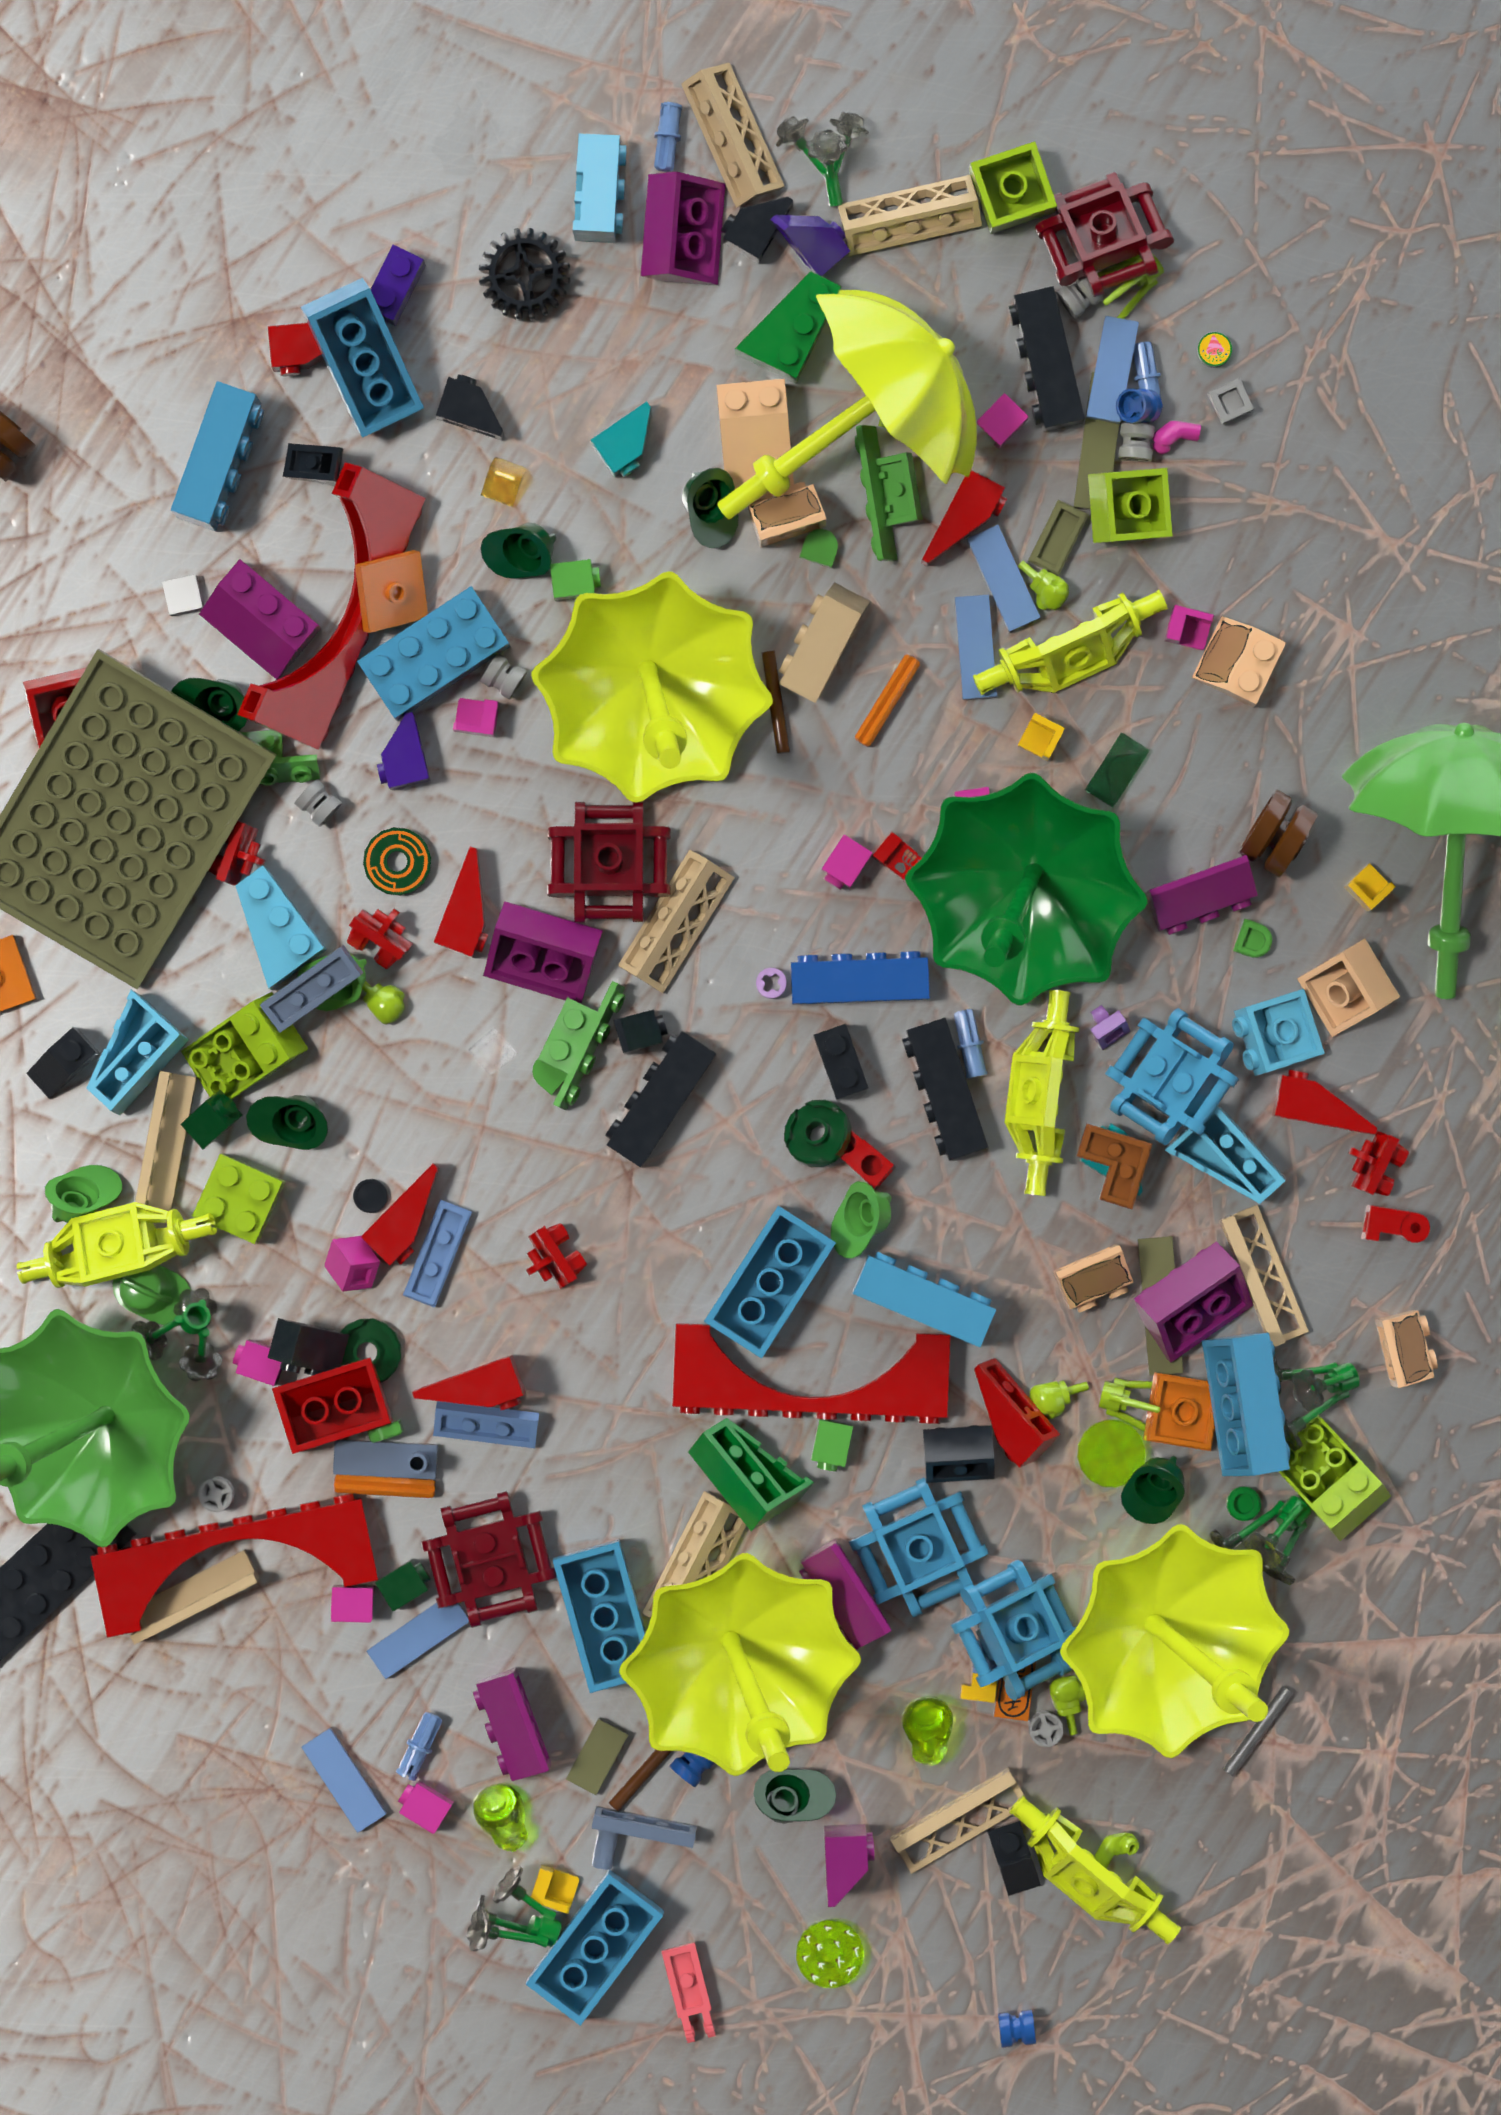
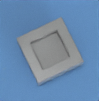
[1208,378,1254,425]

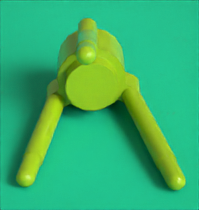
[1097,253,1164,319]
[1098,1378,1160,1431]

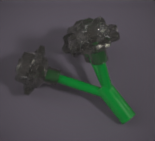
[776,111,869,206]

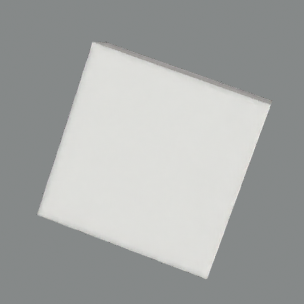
[162,574,203,616]

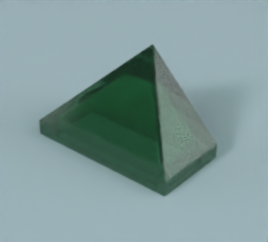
[1085,732,1150,808]

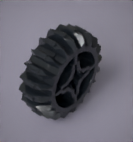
[479,228,571,321]

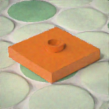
[355,550,428,633]
[0,935,37,1012]
[1143,1372,1215,1451]

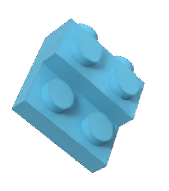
[1232,989,1325,1076]

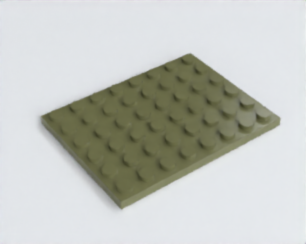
[0,649,277,990]

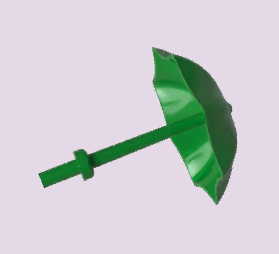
[905,773,1148,1006]

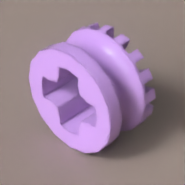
[756,968,787,999]

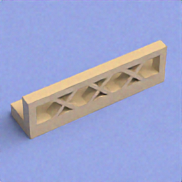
[681,63,785,208]
[838,175,982,256]
[618,850,735,993]
[135,1071,197,1211]
[1219,1205,1309,1347]
[642,1491,746,1618]
[130,1549,261,1645]
[890,1768,1024,1874]

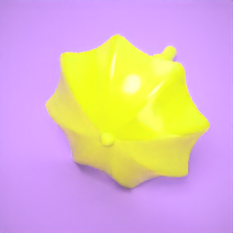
[718,290,977,519]
[531,571,773,803]
[1060,1524,1289,1758]
[619,1553,861,1776]

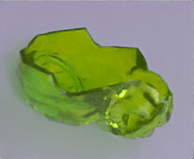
[901,1696,953,1766]
[473,1783,528,1852]

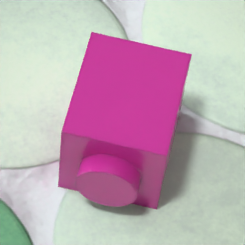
[821,835,872,890]
[232,1339,282,1386]
[398,1780,454,1834]

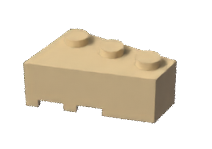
[778,582,870,703]

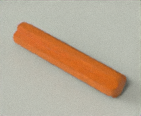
[855,654,920,747]
[334,1474,436,1498]

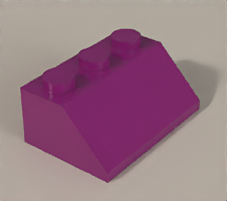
[641,171,725,285]
[199,559,321,680]
[1145,855,1258,935]
[483,901,603,1004]
[1134,1241,1253,1363]
[799,1539,892,1650]
[473,1667,552,1781]
[824,1824,875,1907]

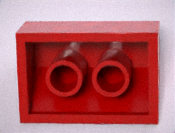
[272,1357,393,1454]

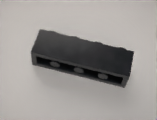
[1008,286,1085,433]
[902,1017,989,1161]
[605,1031,716,1168]

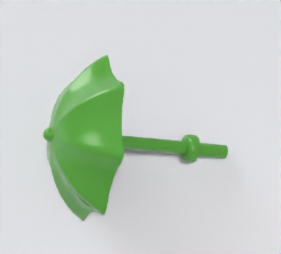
[1342,722,1501,999]
[0,1309,190,1547]

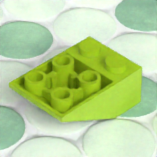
[181,992,308,1099]
[1278,1415,1391,1541]

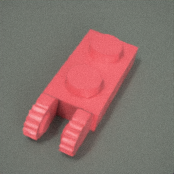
[661,1942,716,2043]

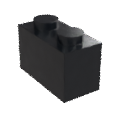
[813,1023,869,1100]
[268,1318,349,1376]
[923,1425,995,1483]

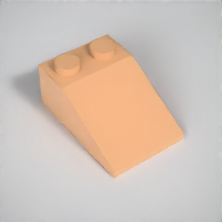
[716,379,794,489]

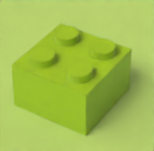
[969,141,1057,234]
[1088,468,1173,543]
[192,1153,286,1244]

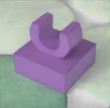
[1090,1005,1131,1050]

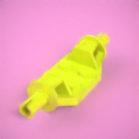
[972,590,1168,696]
[1004,989,1079,1196]
[16,1202,217,1288]
[1009,1795,1181,1945]

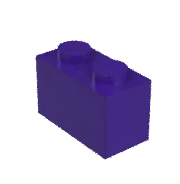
[371,244,426,326]

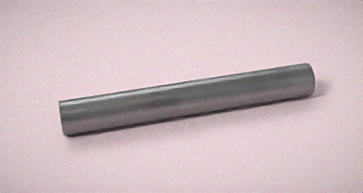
[1223,1686,1293,1777]

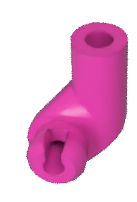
[1152,421,1201,454]

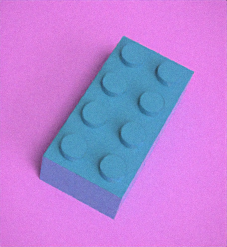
[300,278,424,438]
[171,381,264,532]
[357,586,511,721]
[704,1206,836,1359]
[852,1252,996,1347]
[1202,1333,1290,1476]
[552,1539,646,1693]
[525,1869,664,2026]

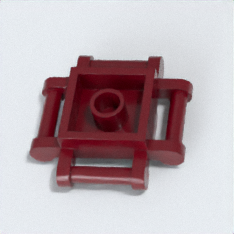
[1035,172,1174,297]
[547,802,671,922]
[421,1491,557,1628]

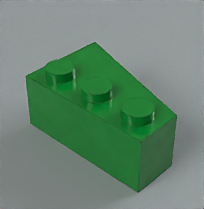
[735,271,841,384]
[688,1418,814,1531]

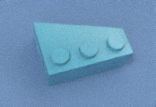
[573,133,627,243]
[235,865,327,990]
[86,989,189,1116]
[1165,1104,1286,1204]

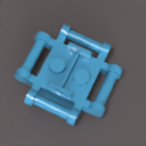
[1105,1008,1239,1145]
[849,1477,989,1618]
[951,1560,1077,1701]

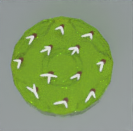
[796,1919,864,1988]

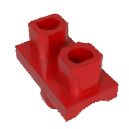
[208,821,266,886]
[347,908,413,969]
[1348,1131,1409,1196]
[526,1223,587,1289]

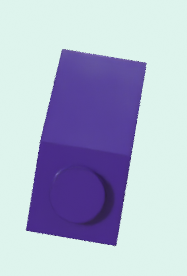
[770,215,850,276]
[377,712,431,790]

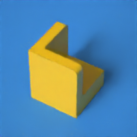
[1017,713,1065,761]
[1344,863,1396,912]
[531,1864,580,1914]

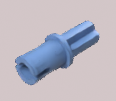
[654,102,682,172]
[1133,341,1163,408]
[954,1009,988,1079]
[396,1712,442,1781]

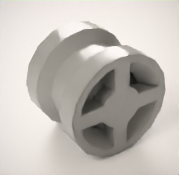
[198,1477,235,1512]
[1028,1711,1063,1747]

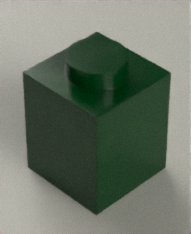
[180,1089,243,1150]
[375,1559,431,1611]

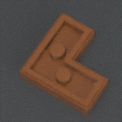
[1076,1123,1152,1210]

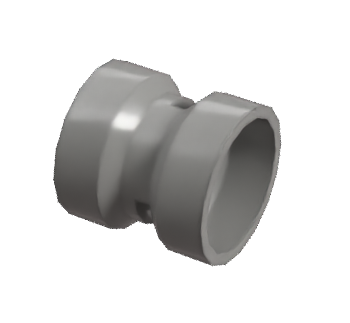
[1056,276,1104,319]
[1118,423,1155,462]
[480,653,527,700]
[294,779,342,827]

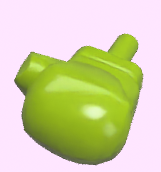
[1018,560,1069,610]
[362,980,405,1025]
[1029,1380,1089,1420]
[1049,1675,1086,1735]

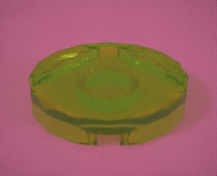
[1077,1419,1145,1488]

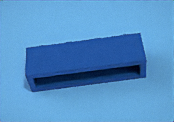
[791,951,930,1005]

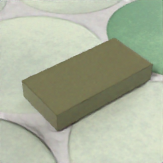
[1027,500,1089,576]
[566,1718,629,1795]

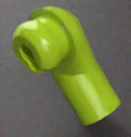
[1094,1832,1139,1869]

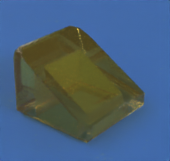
[481,457,526,507]

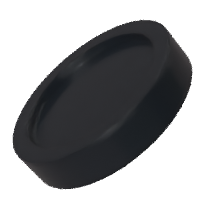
[353,1179,388,1213]

